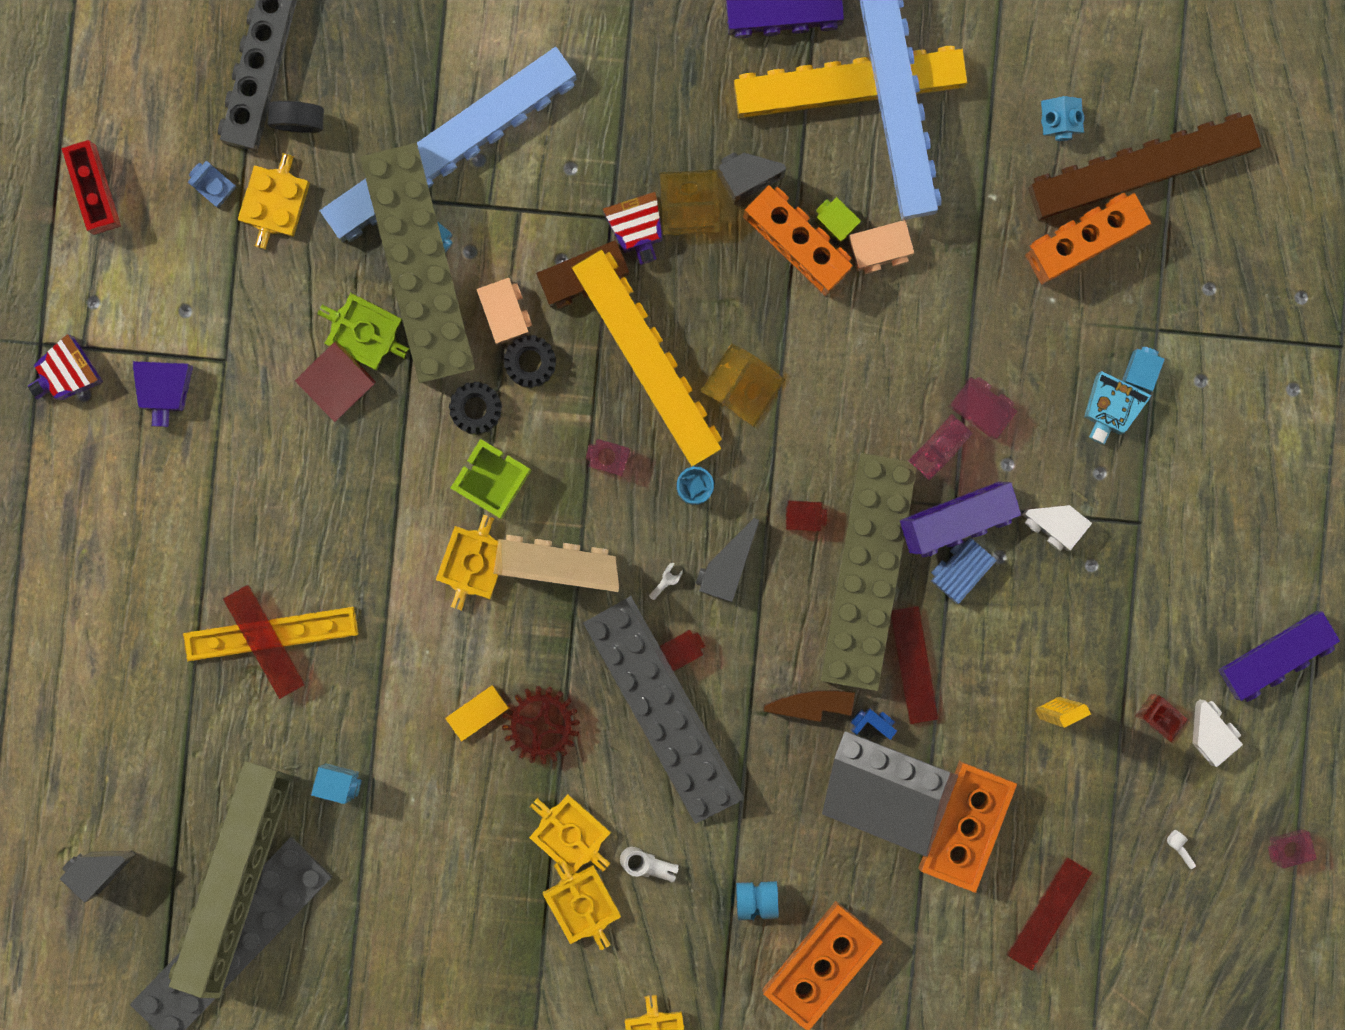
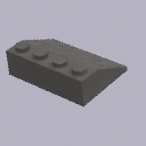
[822,731,958,857]

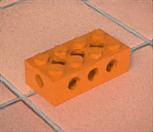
[743,185,853,297]
[1025,192,1151,285]
[918,761,1017,893]
[762,901,883,1030]

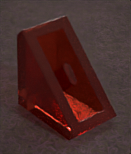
[1135,693,1188,743]

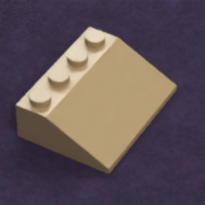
[493,535,619,592]

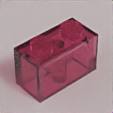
[948,377,1017,440]
[908,414,973,480]

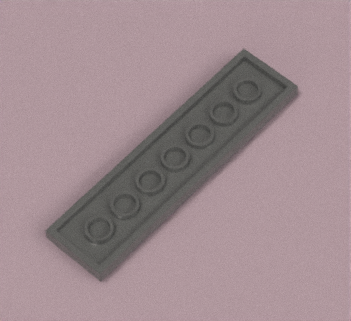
[583,596,744,824]
[130,837,333,1030]

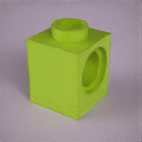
[815,197,861,245]

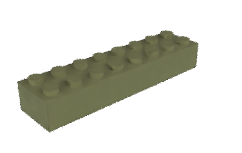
[360,143,475,383]
[819,453,918,691]
[169,761,294,998]

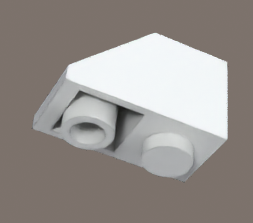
[1022,505,1092,551]
[1192,699,1243,767]

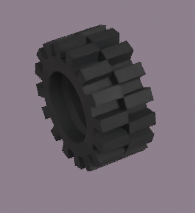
[504,335,556,388]
[449,382,502,435]

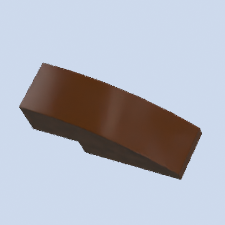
[763,690,855,722]

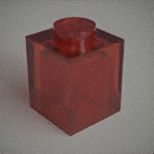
[785,500,827,532]
[660,629,706,672]

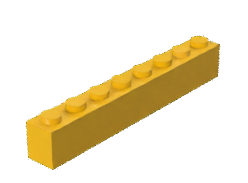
[734,46,967,119]
[571,250,722,466]

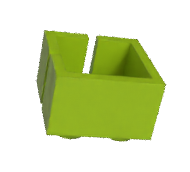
[451,439,532,519]

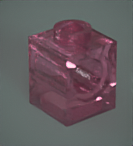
[585,439,631,477]
[1268,829,1317,869]

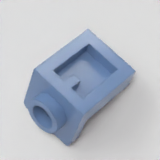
[188,161,236,208]

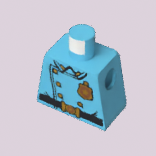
[1084,371,1151,445]

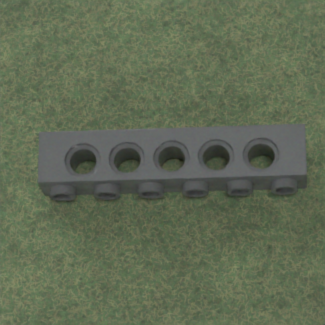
[218,0,297,153]

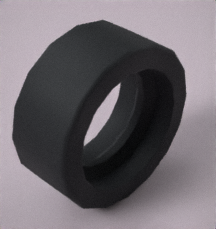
[268,101,324,133]

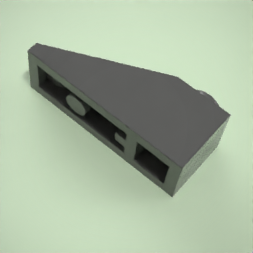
[696,518,759,602]

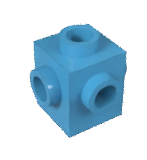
[1041,96,1084,141]

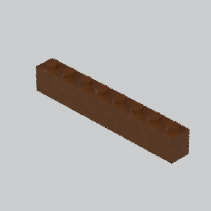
[1028,112,1261,221]

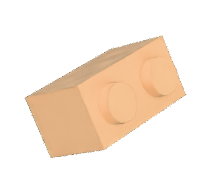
[848,220,914,274]
[476,278,533,346]

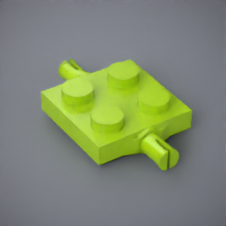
[317,293,410,371]

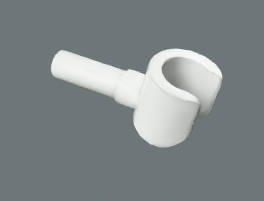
[649,563,683,600]
[1167,830,1196,869]

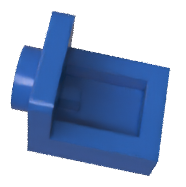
[851,708,897,740]

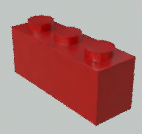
[61,140,121,235]

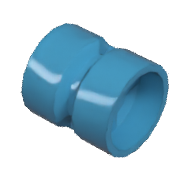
[676,466,714,505]
[736,881,779,920]

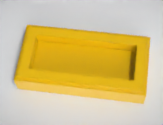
[445,685,509,742]

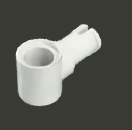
[620,847,678,883]

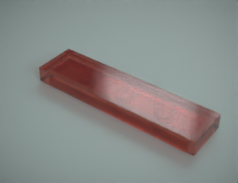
[223,585,306,699]
[891,606,938,724]
[1006,857,1092,971]

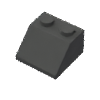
[718,152,786,205]
[60,850,136,903]

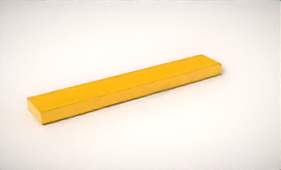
[183,607,359,662]
[1035,697,1091,728]

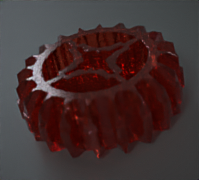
[502,686,580,764]

